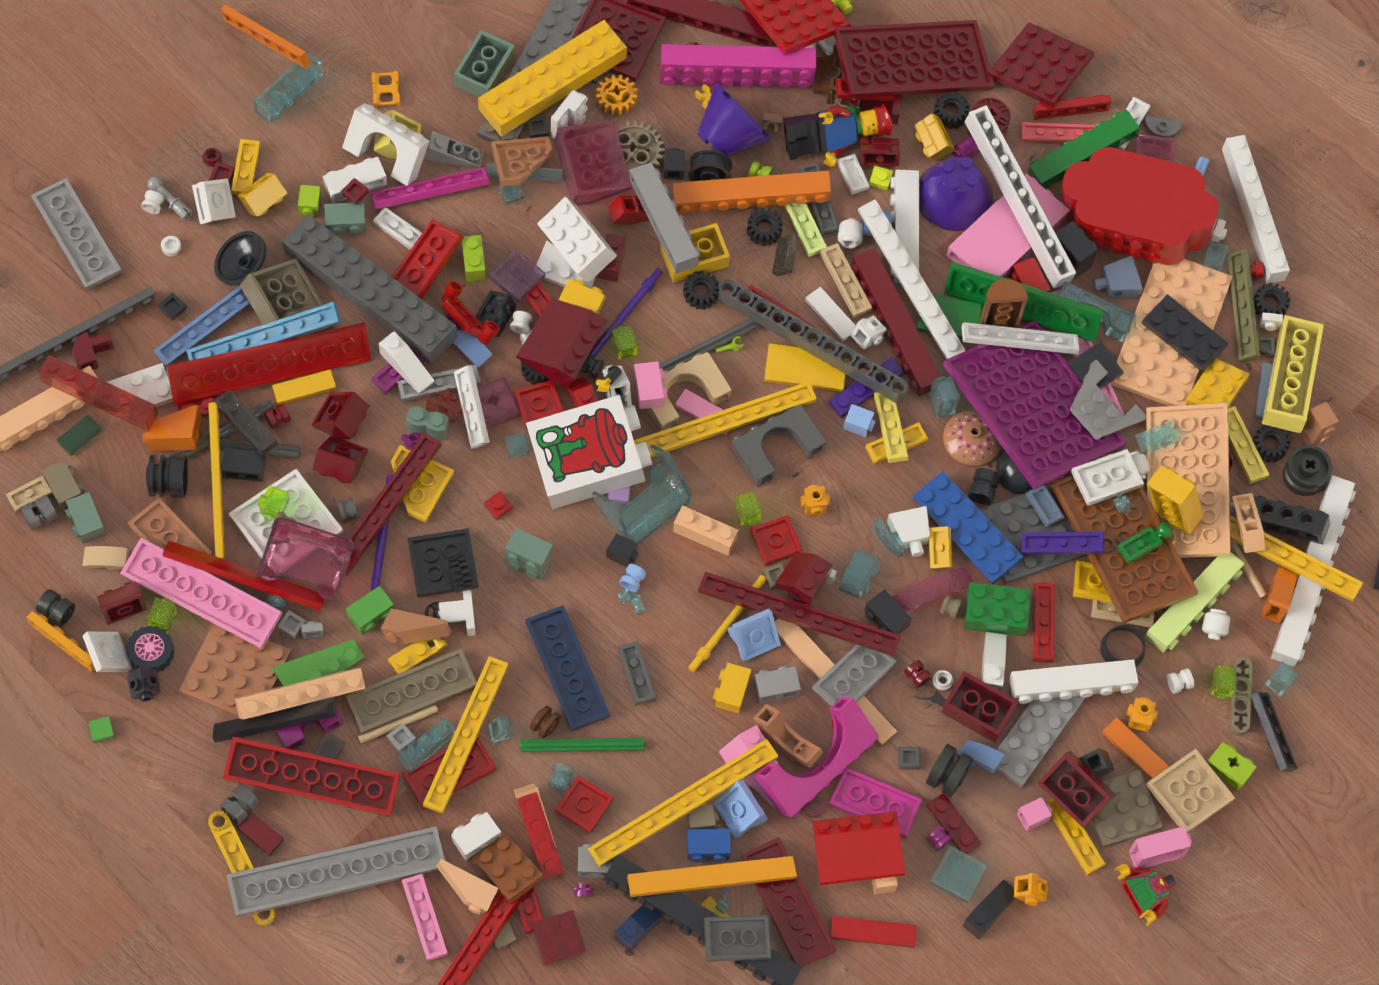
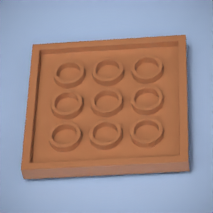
[179,624,292,718]

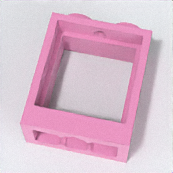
[1129,826,1192,868]

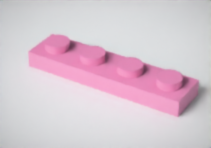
[402,874,448,962]

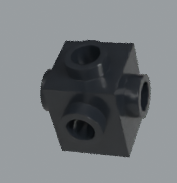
[127,667,161,702]

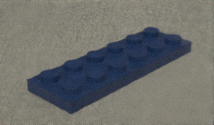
[525,605,610,732]

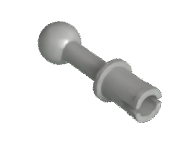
[147,176,193,221]

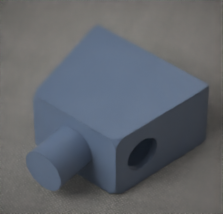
[1093,256,1143,299]

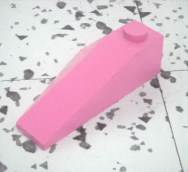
[719,725,779,810]

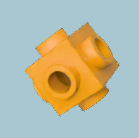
[800,485,830,516]
[1126,697,1158,732]
[1014,873,1048,906]

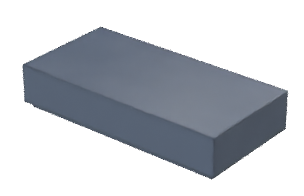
[1026,485,1064,528]

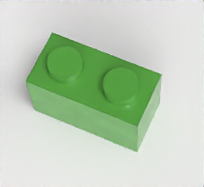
[346,586,395,635]

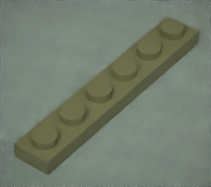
[1228,249,1260,363]

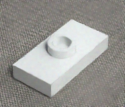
[837,154,870,195]

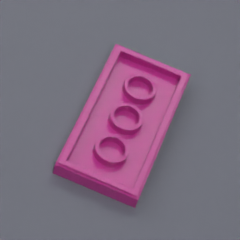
[829,767,923,838]

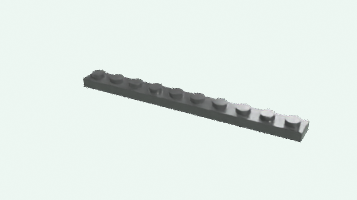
[0,287,155,382]

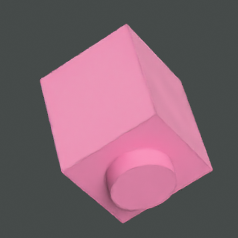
[1017,797,1052,832]

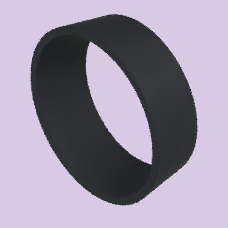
[1100,625,1146,667]

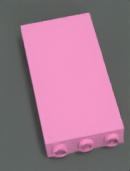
[946,173,1070,278]

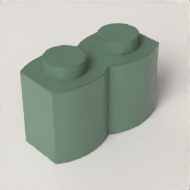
[406,407,449,441]

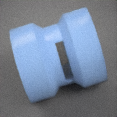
[619,564,647,592]

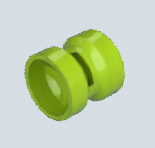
[748,161,773,177]

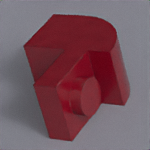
[73,332,114,372]

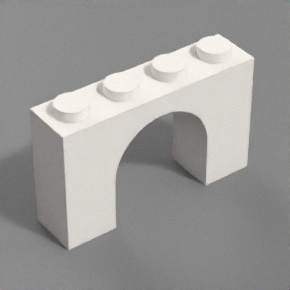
[342,103,430,186]

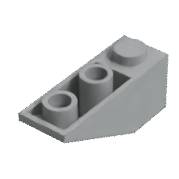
[424,131,484,169]

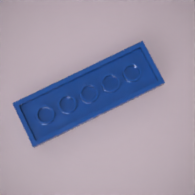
[912,471,1023,585]

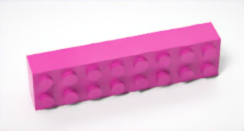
[660,44,816,89]

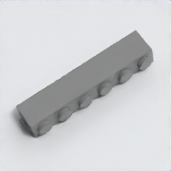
[630,162,700,274]

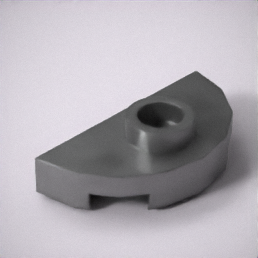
[1144,115,1183,139]

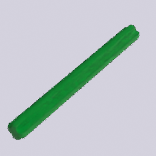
[520,738,645,752]

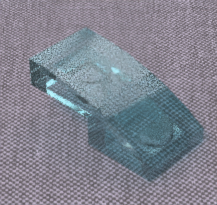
[872,516,905,557]

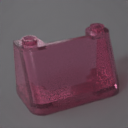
[256,517,354,601]

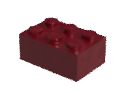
[941,671,1018,743]
[1037,750,1116,828]

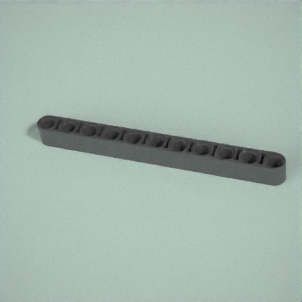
[718,279,908,403]

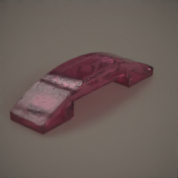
[892,567,973,613]

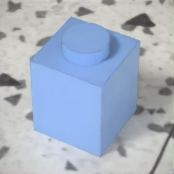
[843,404,876,438]

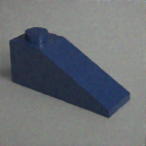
[614,906,661,952]

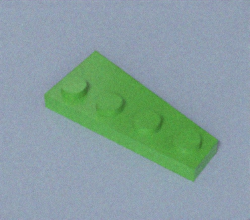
[271,640,364,686]

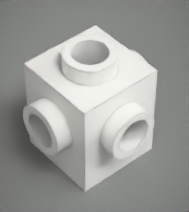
[851,315,886,350]

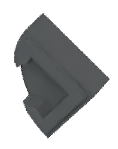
[1258,337,1275,358]

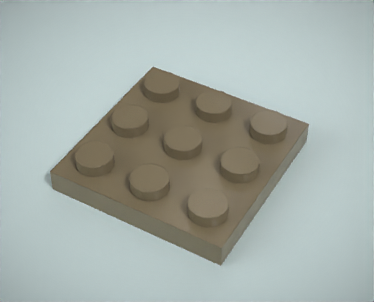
[1092,770,1163,848]

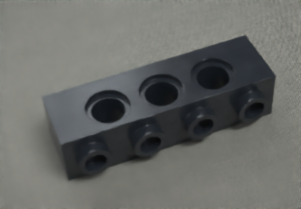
[1253,496,1330,545]

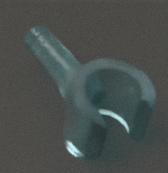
[715,887,731,914]

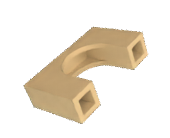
[646,352,732,431]

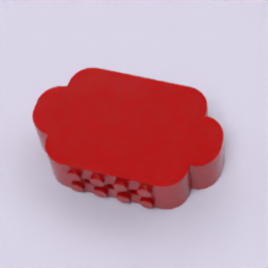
[1060,147,1219,265]

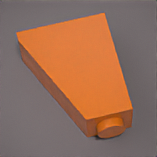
[142,405,202,451]
[1260,567,1298,624]

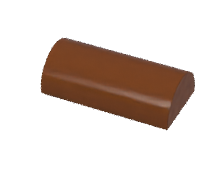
[979,279,1028,328]

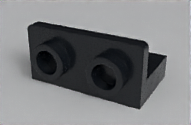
[475,290,517,337]

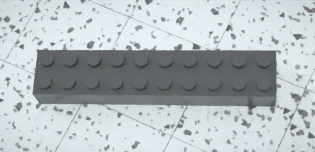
[282,215,458,364]

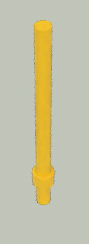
[688,575,767,672]

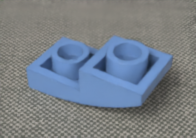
[453,329,492,368]
[956,740,1005,773]

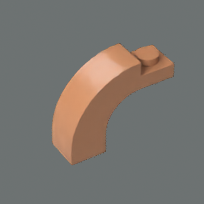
[753,704,823,768]

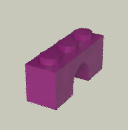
[275,697,343,750]

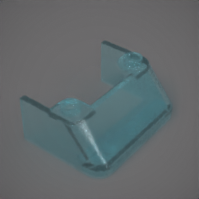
[592,444,691,544]

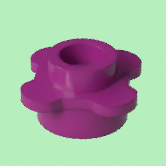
[401,432,421,450]
[572,883,594,897]

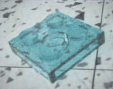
[930,846,987,904]

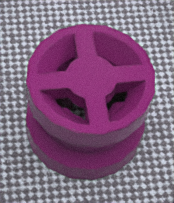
[926,825,953,851]

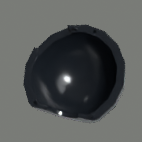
[995,451,1033,494]

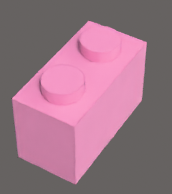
[634,361,667,409]

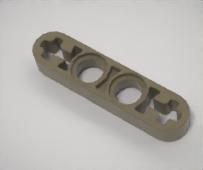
[1229,657,1253,736]

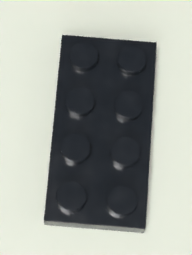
[1142,294,1229,372]

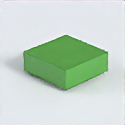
[88,716,115,743]

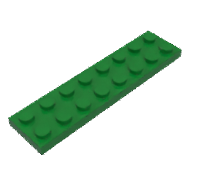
[944,261,1104,342]

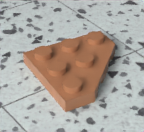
[491,136,552,187]

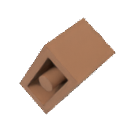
[1303,402,1339,445]

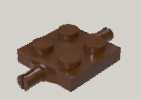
[813,44,845,105]

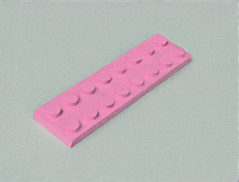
[120,538,283,649]

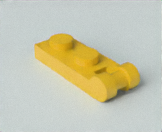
[388,638,448,674]

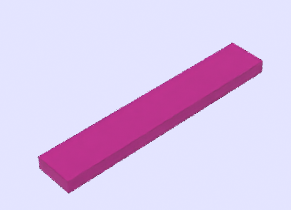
[370,167,490,210]

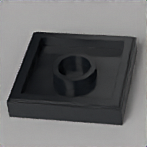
[1068,342,1124,389]

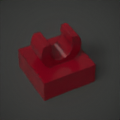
[341,178,370,205]

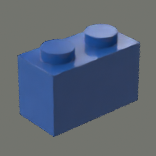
[687,829,731,863]

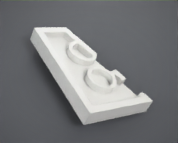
[533,241,595,289]

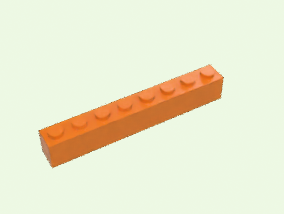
[673,171,831,214]

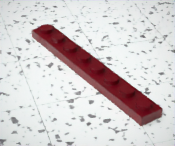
[329,432,442,576]

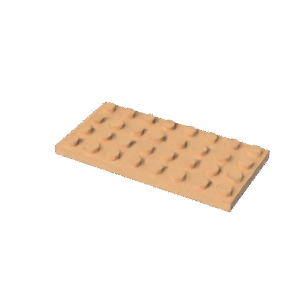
[1111,259,1233,406]
[1147,403,1231,558]

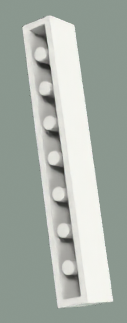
[1222,135,1290,284]

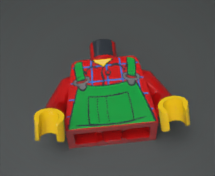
[1115,864,1176,926]

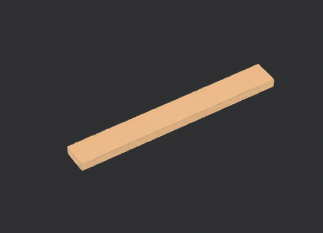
[775,619,897,746]

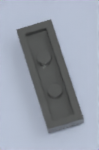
[618,641,656,706]

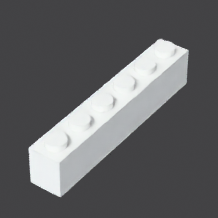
[890,170,919,283]
[1009,660,1138,704]

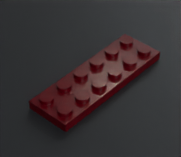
[741,837,836,967]

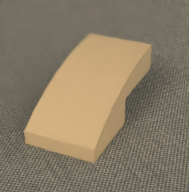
[82,546,129,570]

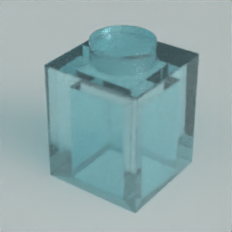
[1265,661,1299,697]

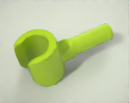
[715,336,744,353]

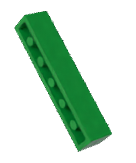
[1028,110,1140,189]

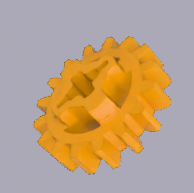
[596,75,638,115]

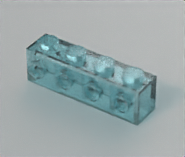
[253,51,323,123]

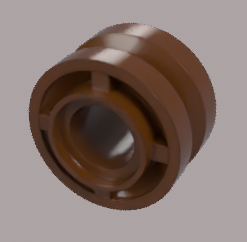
[530,705,561,739]

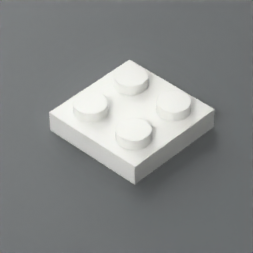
[83,631,132,672]

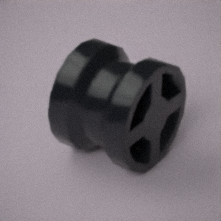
[581,354,604,379]

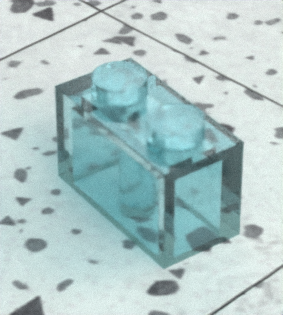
[929,376,960,419]
[838,548,880,600]

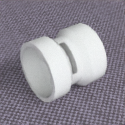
[1167,668,1194,694]

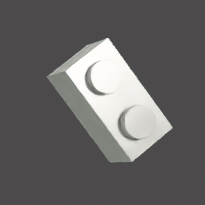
[451,812,501,861]

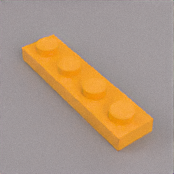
[27,611,95,672]

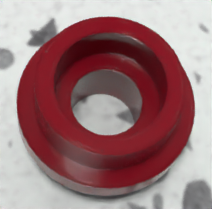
[202,148,222,167]

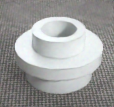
[932,670,953,691]

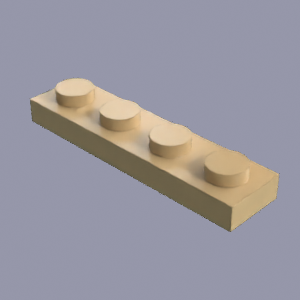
[820,243,872,318]

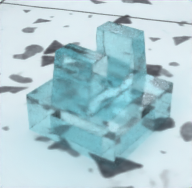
[488,715,515,743]

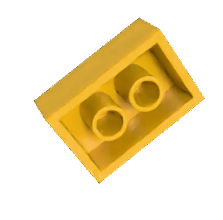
[660,223,730,283]

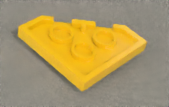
[391,445,454,523]

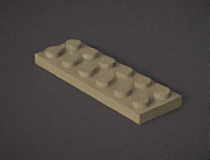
[345,649,477,735]

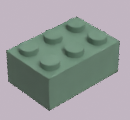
[454,30,515,97]

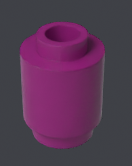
[953,137,980,158]

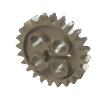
[602,120,665,180]

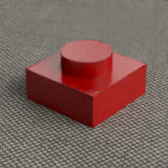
[484,491,513,520]

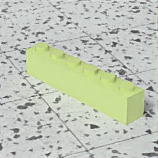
[1145,553,1245,654]

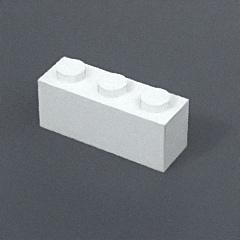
[323,157,387,204]

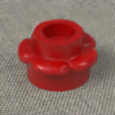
[1250,260,1263,279]

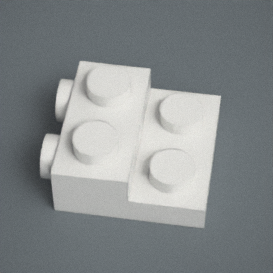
[551,90,588,140]

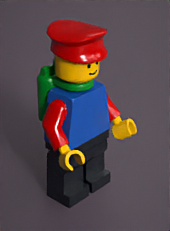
[782,104,893,167]

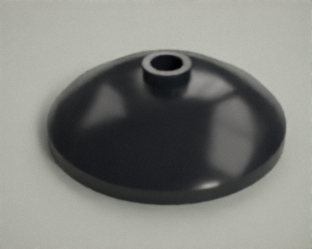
[214,231,266,286]

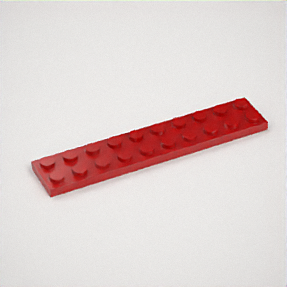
[166,322,371,404]

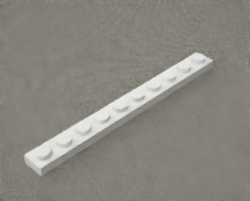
[858,199,965,359]

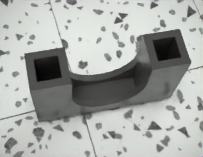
[731,404,826,487]

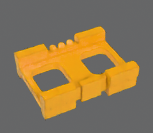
[371,71,401,108]

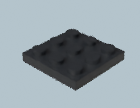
[408,528,479,598]

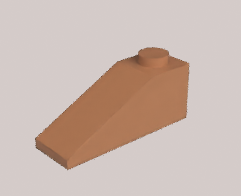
[381,608,451,644]

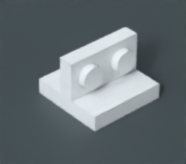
[192,179,236,224]

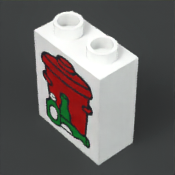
[526,395,653,510]

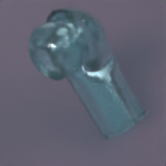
[618,589,646,615]

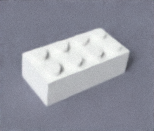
[537,197,617,283]

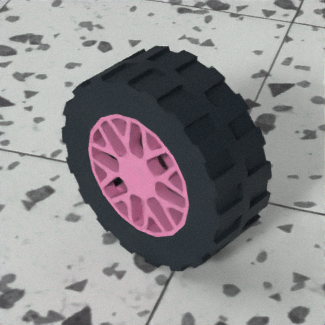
[126,626,174,673]

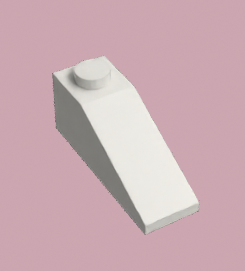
[379,332,435,394]
[981,632,1007,691]

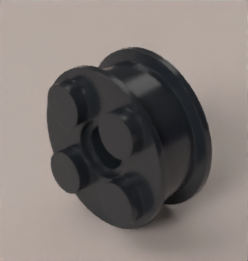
[688,149,732,182]

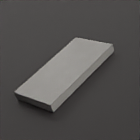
[812,644,897,706]

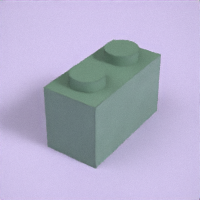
[324,202,366,235]
[64,492,106,543]

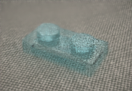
[1202,240,1229,277]
[1135,421,1180,454]

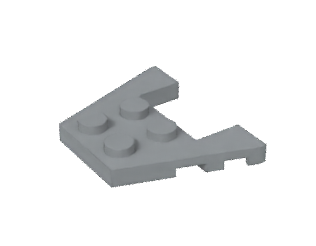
[1070,360,1147,440]

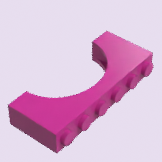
[754,696,879,818]

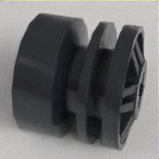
[146,454,188,498]

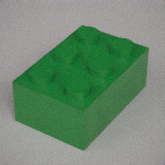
[963,582,1031,636]

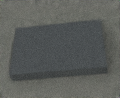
[703,915,771,962]

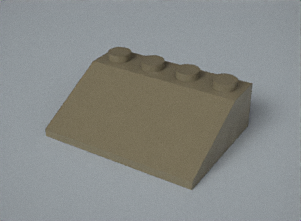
[240,258,335,338]

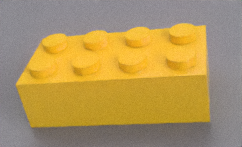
[1147,465,1204,536]

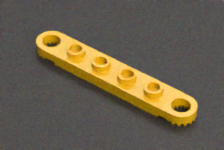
[208,811,275,926]

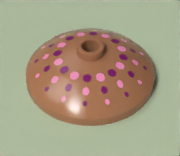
[943,410,1002,467]

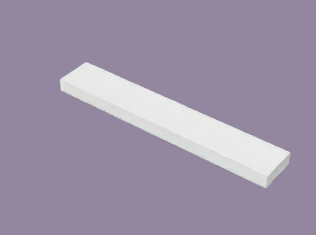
[961,322,1080,354]

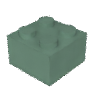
[505,528,553,580]

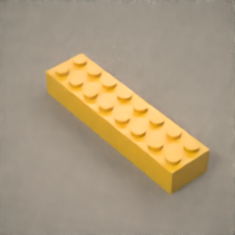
[478,20,627,137]

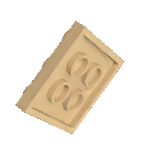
[1146,749,1235,832]

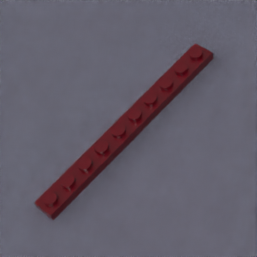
[698,572,901,657]

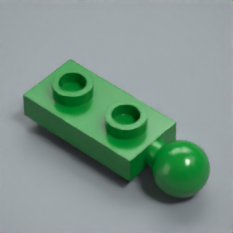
[1116,523,1173,564]

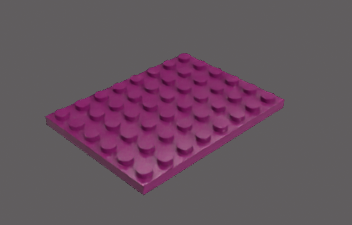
[943,320,1127,490]

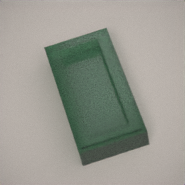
[57,414,102,456]

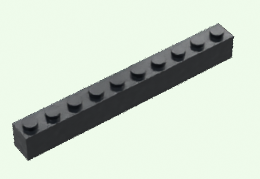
[603,854,802,985]

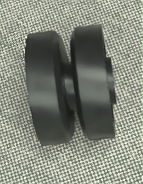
[1282,445,1332,496]
[925,743,973,798]

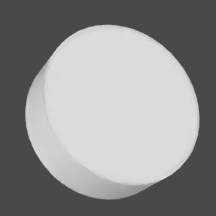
[161,236,181,256]

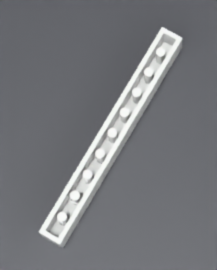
[965,105,1076,289]
[1271,475,1356,667]

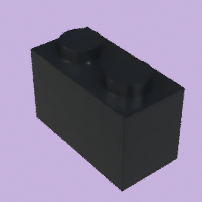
[221,447,266,482]
[864,589,912,635]

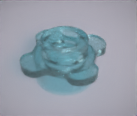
[1113,492,1132,514]

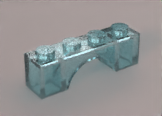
[1058,281,1137,343]

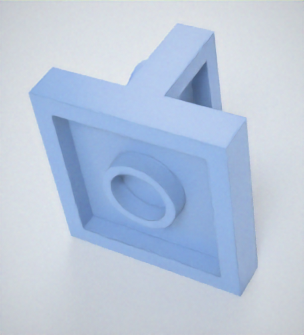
[727,609,781,661]
[713,779,768,839]

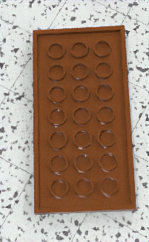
[1051,475,1198,624]

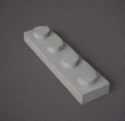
[397,365,481,402]

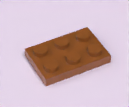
[472,833,545,904]

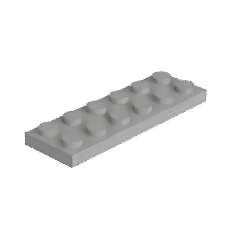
[31,178,122,291]
[996,695,1086,788]

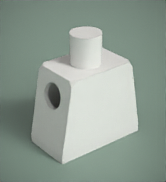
[887,506,930,557]

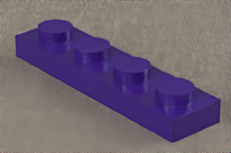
[829,357,904,418]
[1021,531,1105,555]

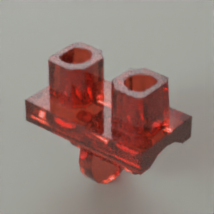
[425,387,463,423]

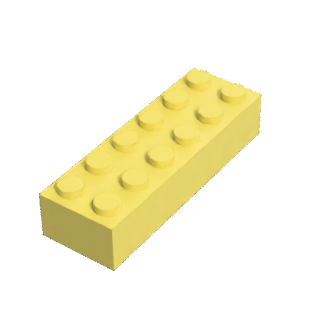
[1262,315,1324,433]

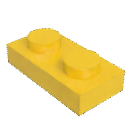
[929,526,952,569]

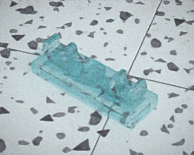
[396,717,456,773]

